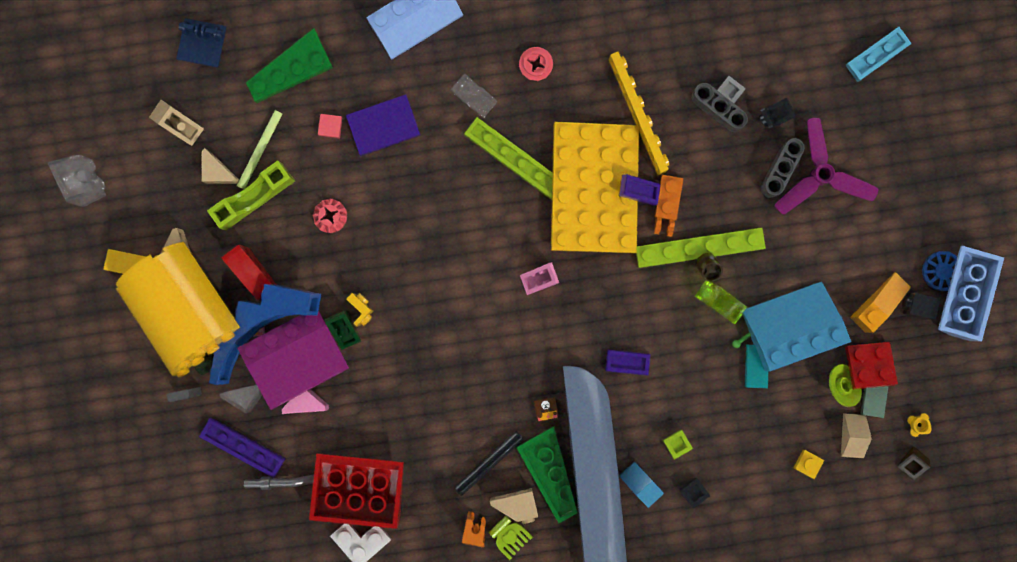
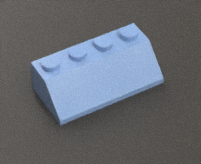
[367,0,463,59]
[938,246,1004,342]

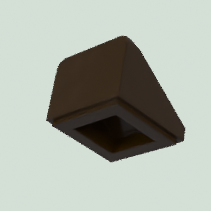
[898,447,930,480]

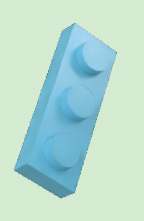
[845,27,912,82]

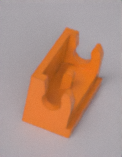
[462,511,486,547]

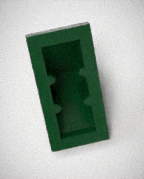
[324,311,361,350]

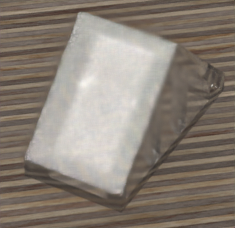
[220,385,262,414]

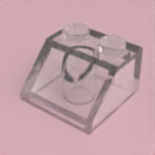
[48,155,106,207]

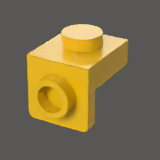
[347,293,373,326]

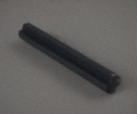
[454,431,523,496]

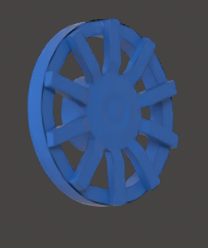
[922,251,957,291]

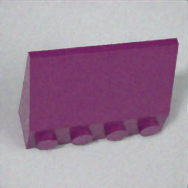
[237,311,349,410]

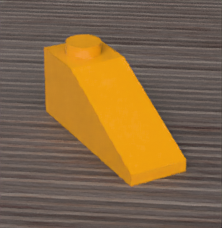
[850,272,911,333]

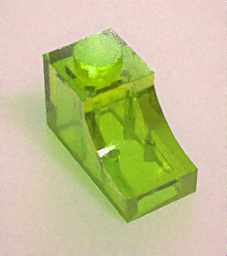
[695,281,747,324]

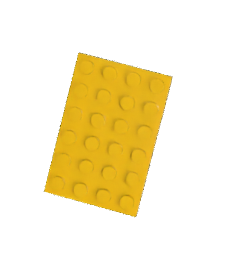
[551,122,639,253]

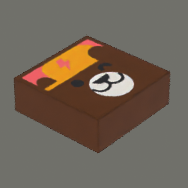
[534,397,559,422]

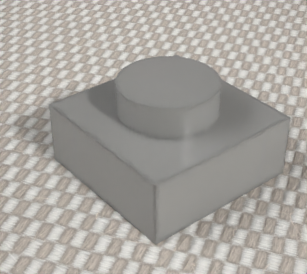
[718,76,746,103]

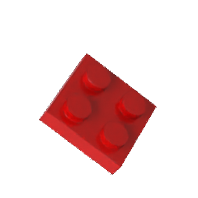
[845,342,898,390]

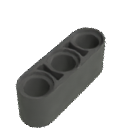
[691,83,748,132]
[761,138,804,198]

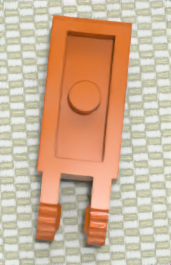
[654,175,683,237]

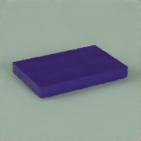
[346,95,421,156]

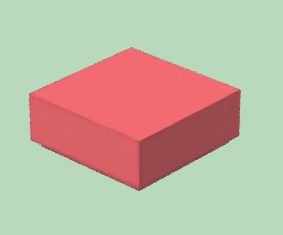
[318,114,343,139]

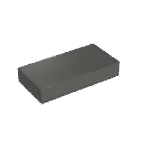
[167,387,202,402]

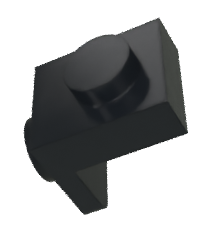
[760,98,797,129]

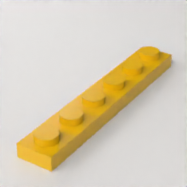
[608,52,669,175]

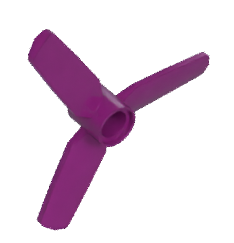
[774,118,879,214]

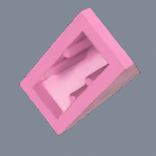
[520,262,559,295]
[282,389,329,414]

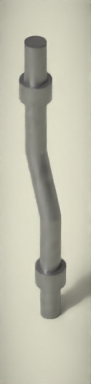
[244,474,314,490]

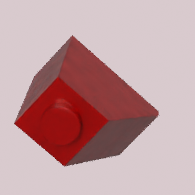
[221,245,276,301]

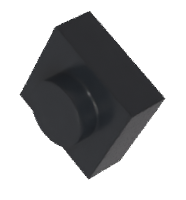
[679,478,710,509]

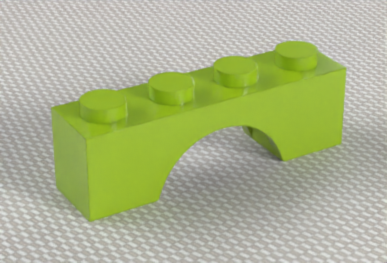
[207,161,295,230]

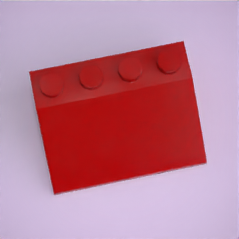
[309,453,404,529]

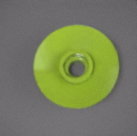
[829,364,862,407]

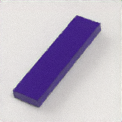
[199,417,286,478]

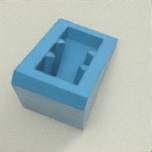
[619,461,664,508]

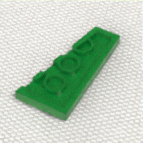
[246,28,333,103]
[516,426,577,524]

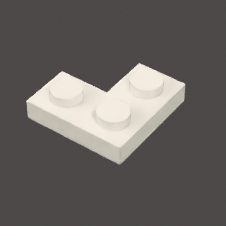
[330,524,392,562]

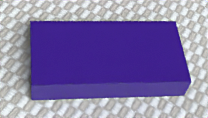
[619,174,661,206]
[605,350,651,376]

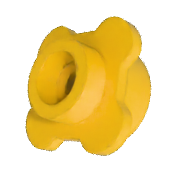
[907,413,932,437]

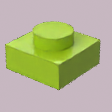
[663,429,693,460]

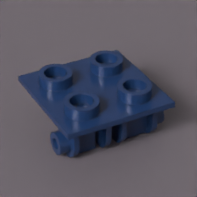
[176,18,227,68]

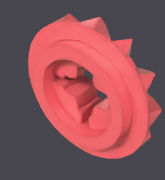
[519,47,553,82]
[312,199,347,233]

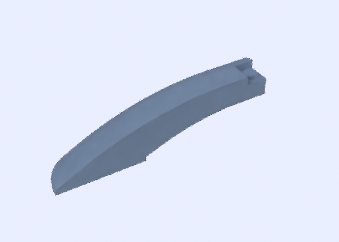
[563,366,627,562]

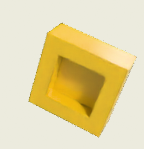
[793,449,824,479]

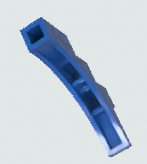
[209,284,321,385]

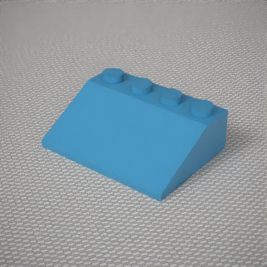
[741,282,851,371]

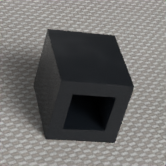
[902,293,941,320]

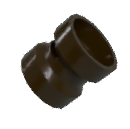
[696,253,723,282]

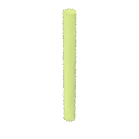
[237,110,282,189]

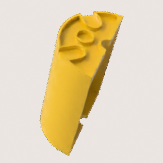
[116,242,240,378]

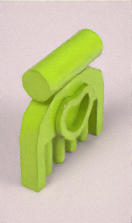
[489,515,533,560]

